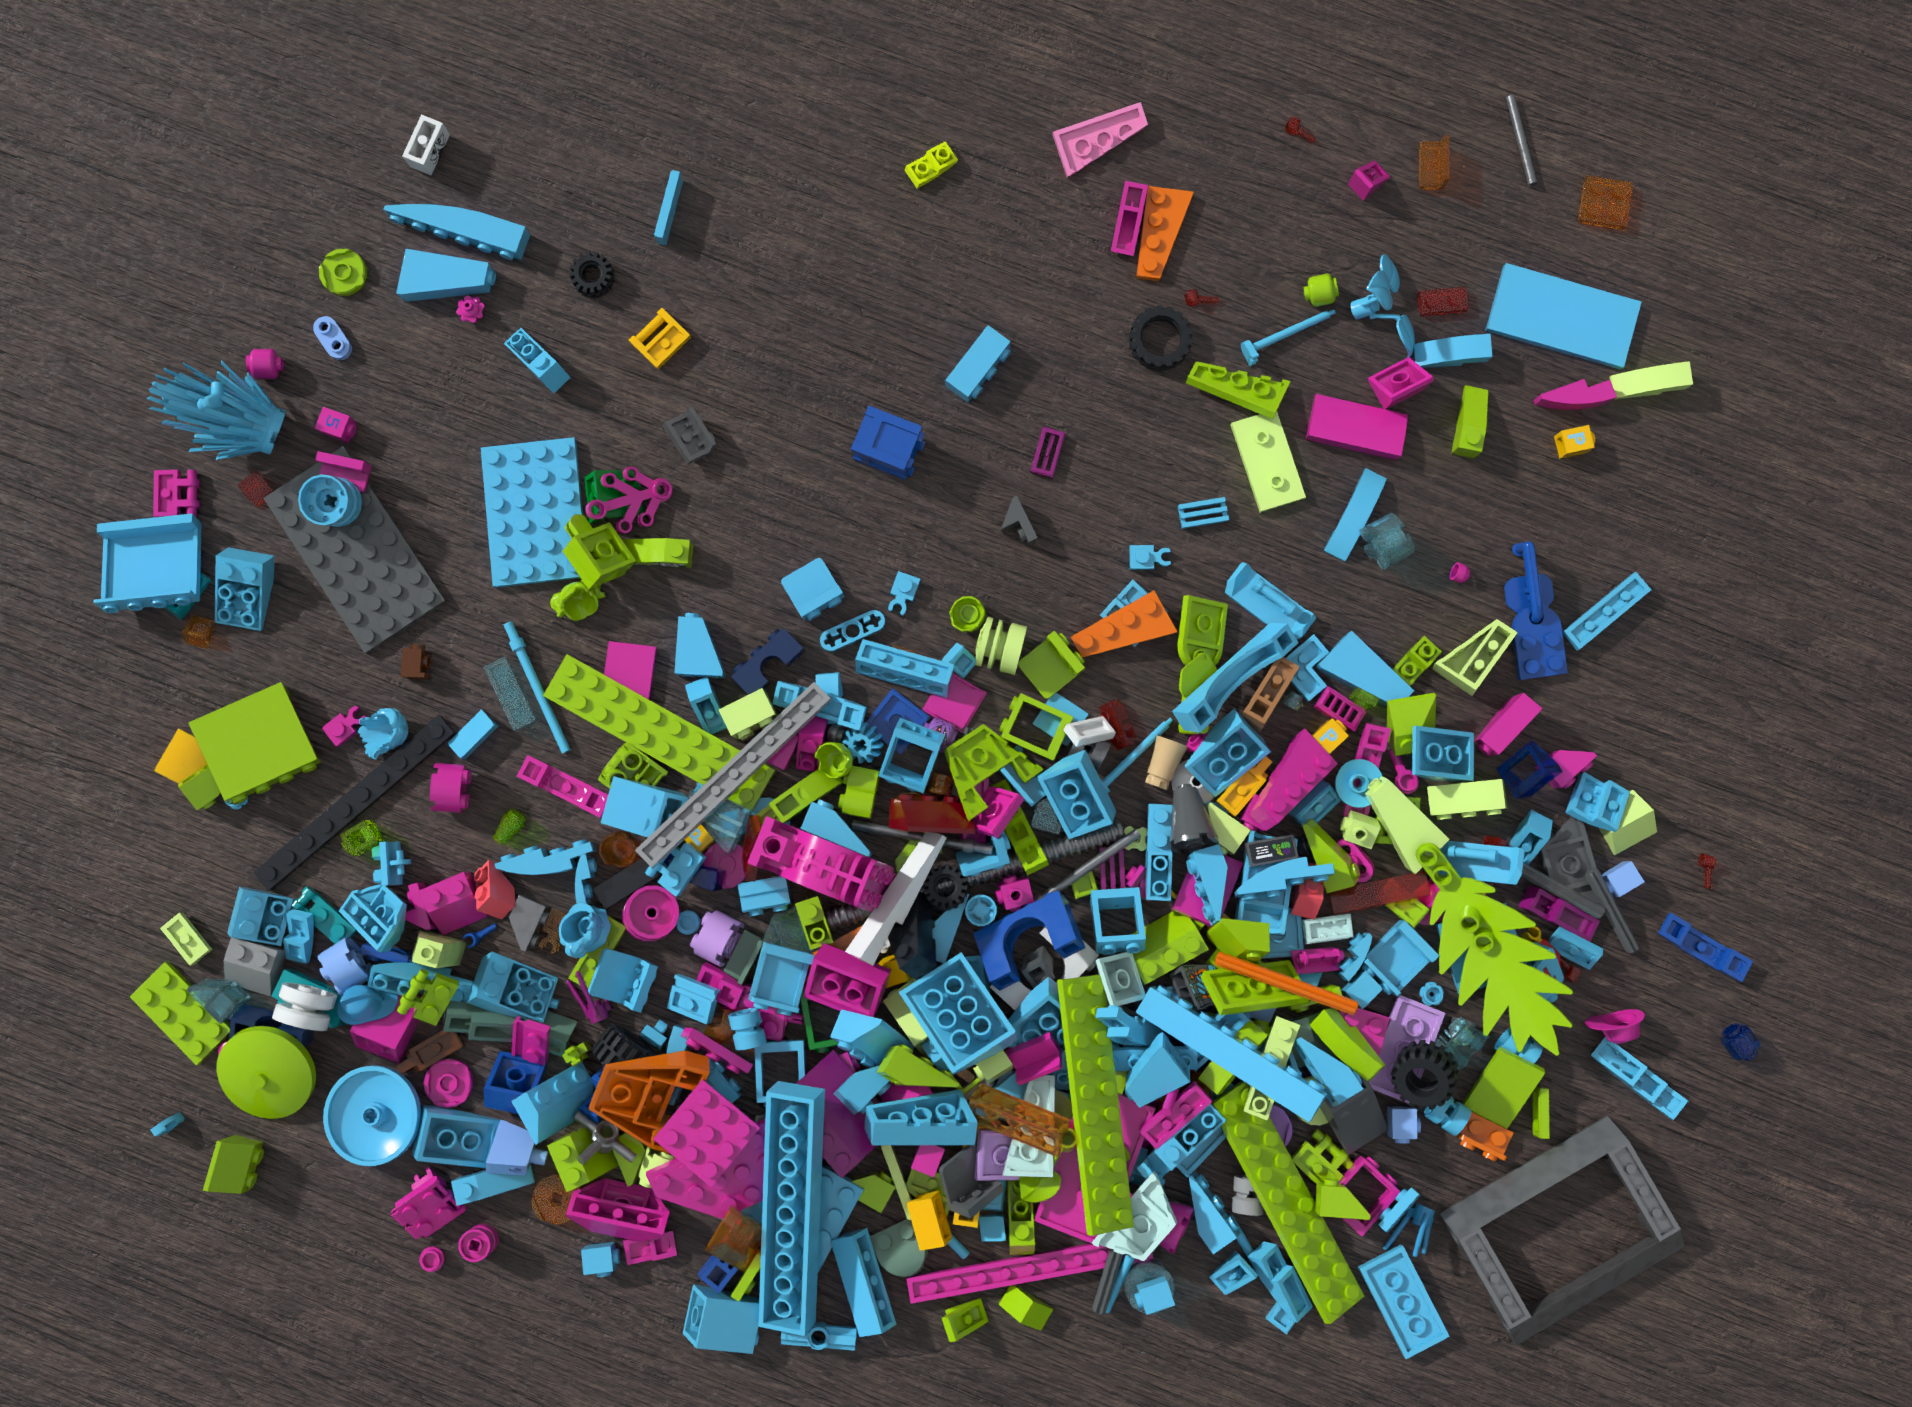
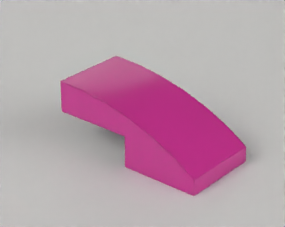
[697,962,744,1010]
[623,1230,677,1265]

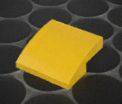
[154,728,207,784]

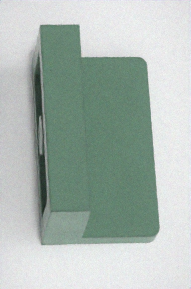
[723,930,767,985]
[524,1011,577,1057]

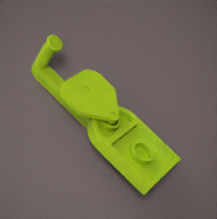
[1178,595,1228,734]

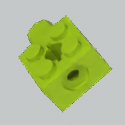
[562,514,636,590]

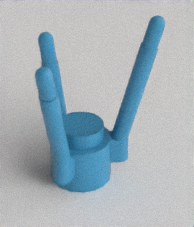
[1383,1203,1435,1257]

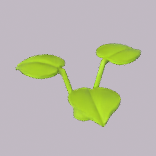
[1019,1089,1130,1203]

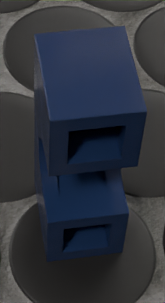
[731,628,805,695]
[229,1004,314,1048]

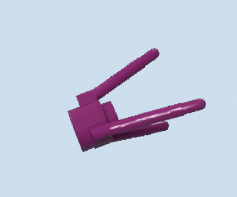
[566,971,612,1024]

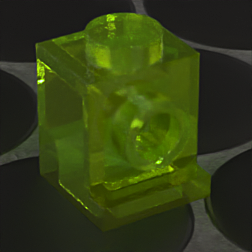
[340,820,384,856]

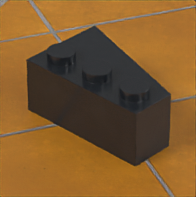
[888,891,936,980]

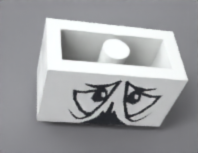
[402,114,450,175]

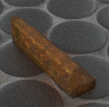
[969,1083,1071,1157]

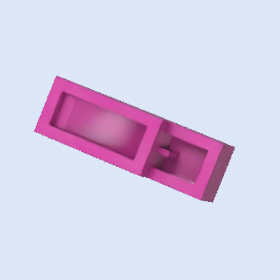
[1111,181,1148,256]
[1533,379,1617,410]

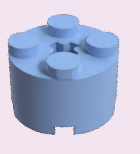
[318,937,372,996]

